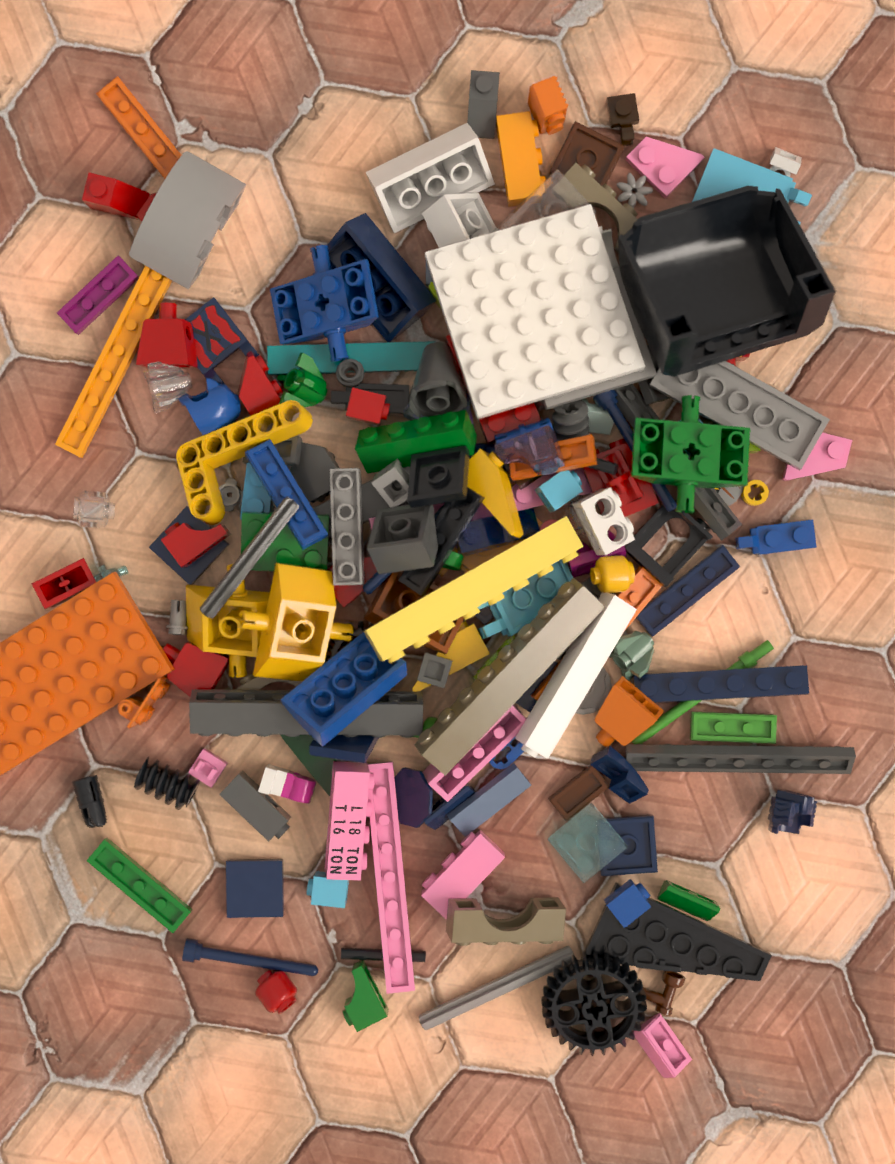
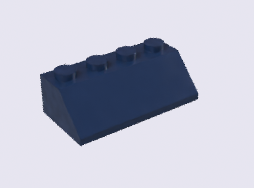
[327,213,437,342]

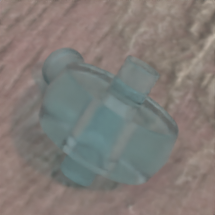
[94,565,128,582]

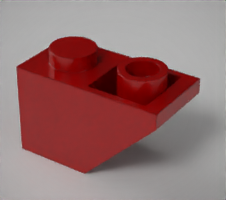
[238,351,283,416]

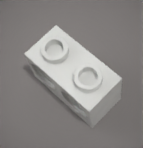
[572,487,635,555]

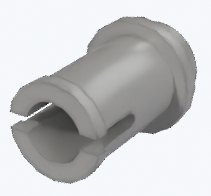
[166,600,188,635]

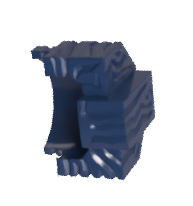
[768,790,818,834]

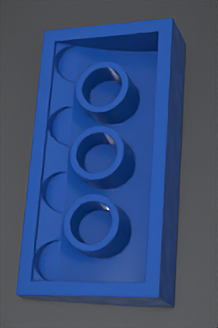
[281,632,407,746]

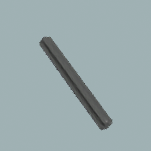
[200,497,299,618]

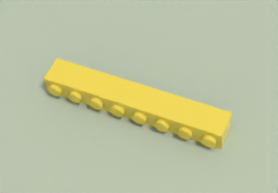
[363,516,583,663]

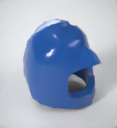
[178,378,241,435]

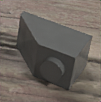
[467,70,500,139]

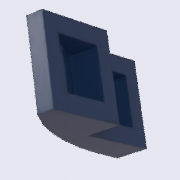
[590,746,649,804]

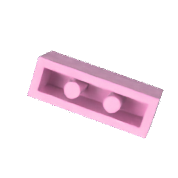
[421,830,505,919]

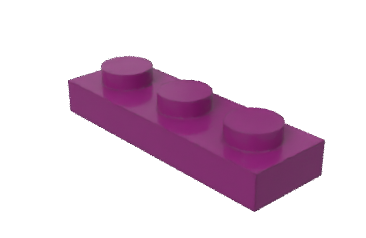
[57,255,139,335]

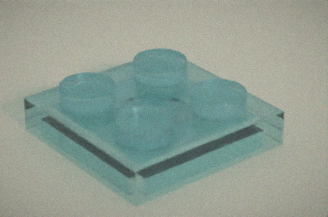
[548,802,628,883]

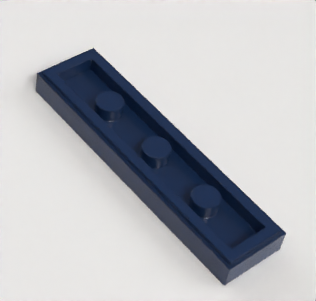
[636,545,740,637]

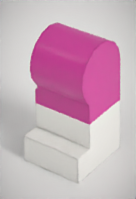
[258,764,317,804]

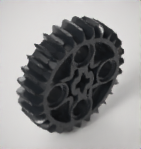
[541,950,647,1057]

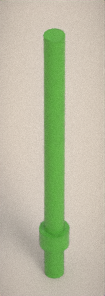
[632,640,774,744]

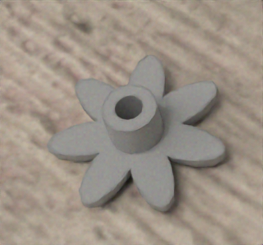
[617,173,653,209]

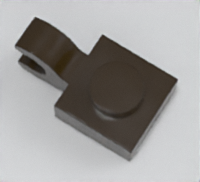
[606,93,639,146]

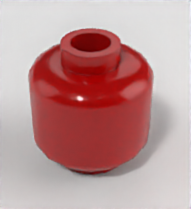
[255,970,297,1014]

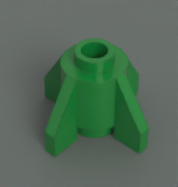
[277,352,328,407]

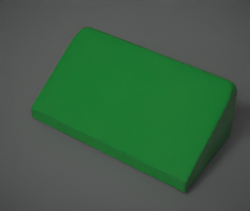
[657,880,721,921]

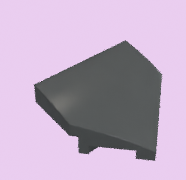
[290,442,340,503]

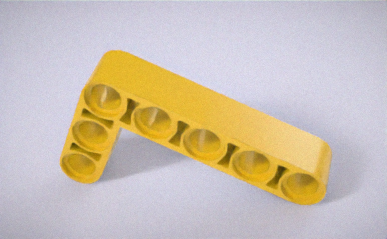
[176,400,313,525]

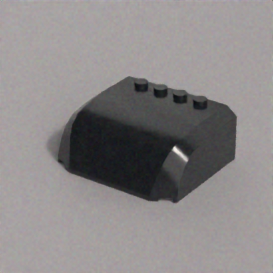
[618,186,836,377]

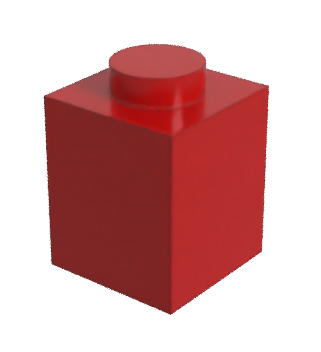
[346,388,390,426]

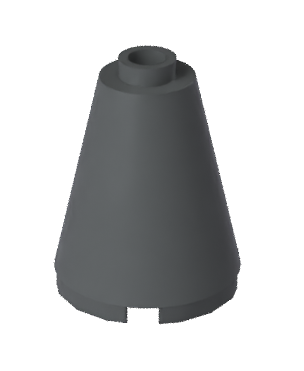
[409,342,467,418]

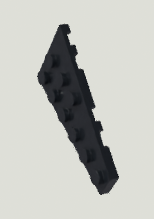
[581,882,772,981]

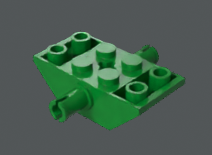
[631,395,750,513]

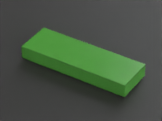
[690,711,777,744]

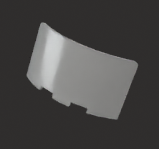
[129,151,246,290]

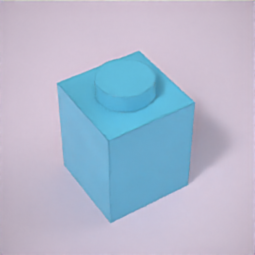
[534,470,583,513]
[307,871,349,908]

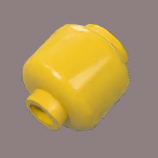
[590,555,635,593]

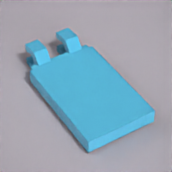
[692,148,812,225]
[478,560,573,639]

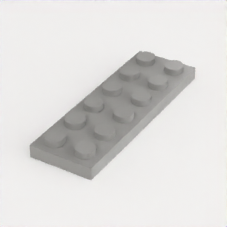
[649,361,830,470]

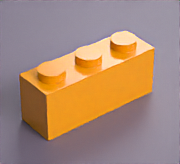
[496,111,547,207]

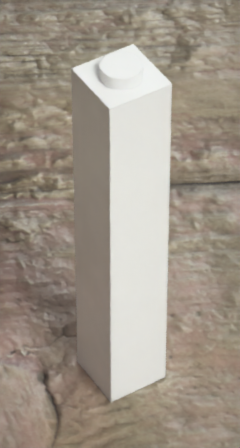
[515,592,637,759]

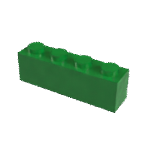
[355,410,477,474]

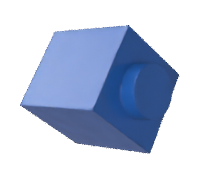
[604,879,651,928]

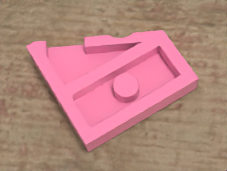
[625,137,705,199]
[782,433,852,481]

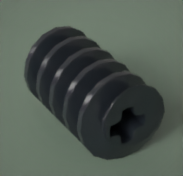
[134,757,200,810]

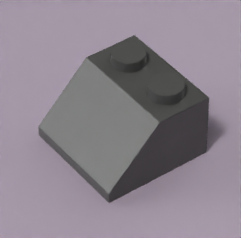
[367,505,438,574]

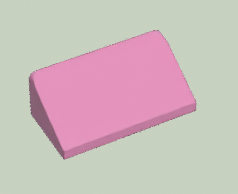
[634,1013,692,1078]

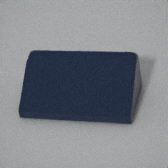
[424,783,476,830]

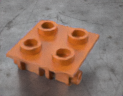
[117,676,171,728]

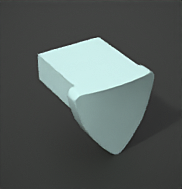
[581,398,614,435]

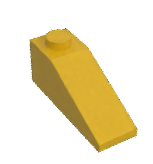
[467,449,524,539]
[412,621,490,692]

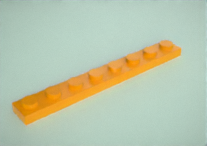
[55,266,172,458]

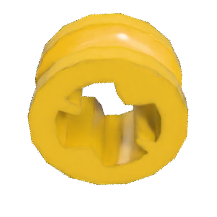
[741,480,769,506]

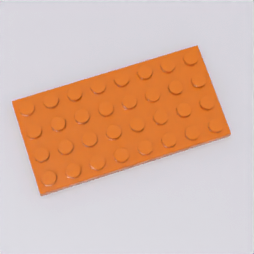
[0,572,175,776]

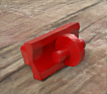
[598,450,644,507]

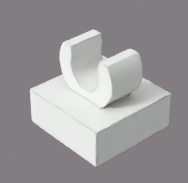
[770,147,801,177]

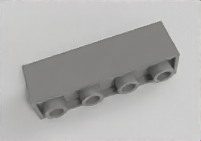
[330,468,365,585]

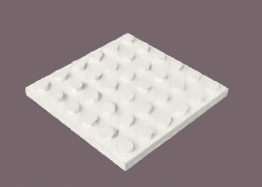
[425,204,645,419]

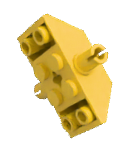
[238,563,353,682]
[186,564,270,678]

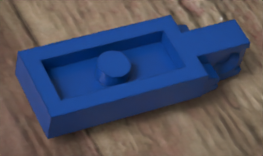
[735,520,817,555]

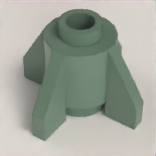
[609,631,654,681]

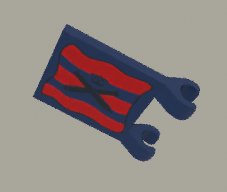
[185,297,259,384]

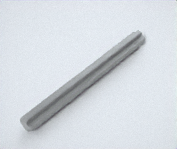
[419,946,574,1030]

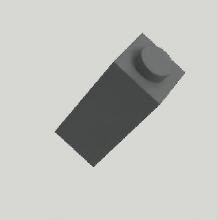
[219,771,291,842]

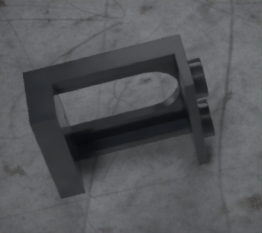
[624,499,713,587]

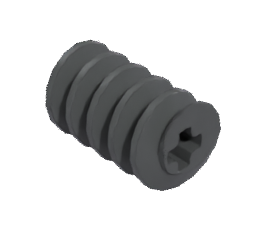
[552,400,589,442]

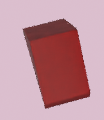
[32,558,96,609]

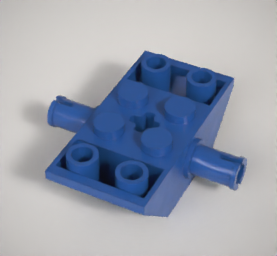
[270,245,379,362]

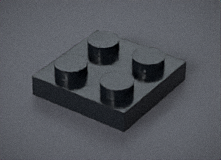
[407,445,470,508]

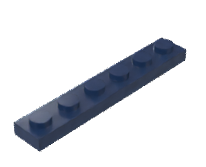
[634,665,809,703]

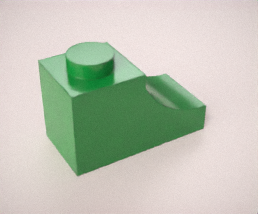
[343,960,389,1032]

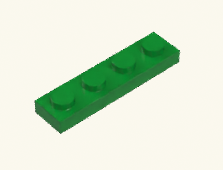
[87,838,193,933]

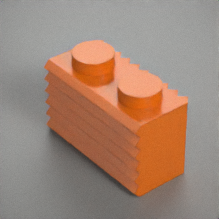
[527,76,569,135]

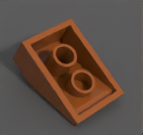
[364,571,464,655]

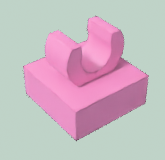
[188,748,228,788]

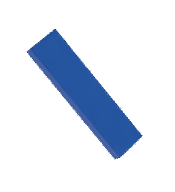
[245,439,328,550]

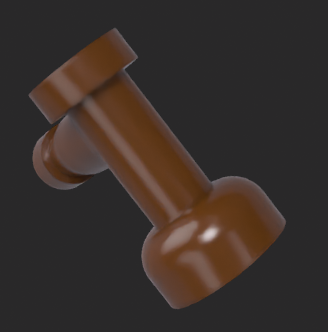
[643,971,686,1015]

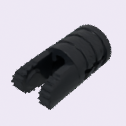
[72,775,107,828]

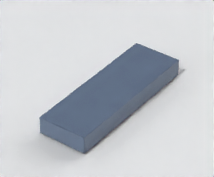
[447,763,531,837]

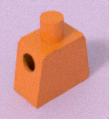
[594,676,664,747]

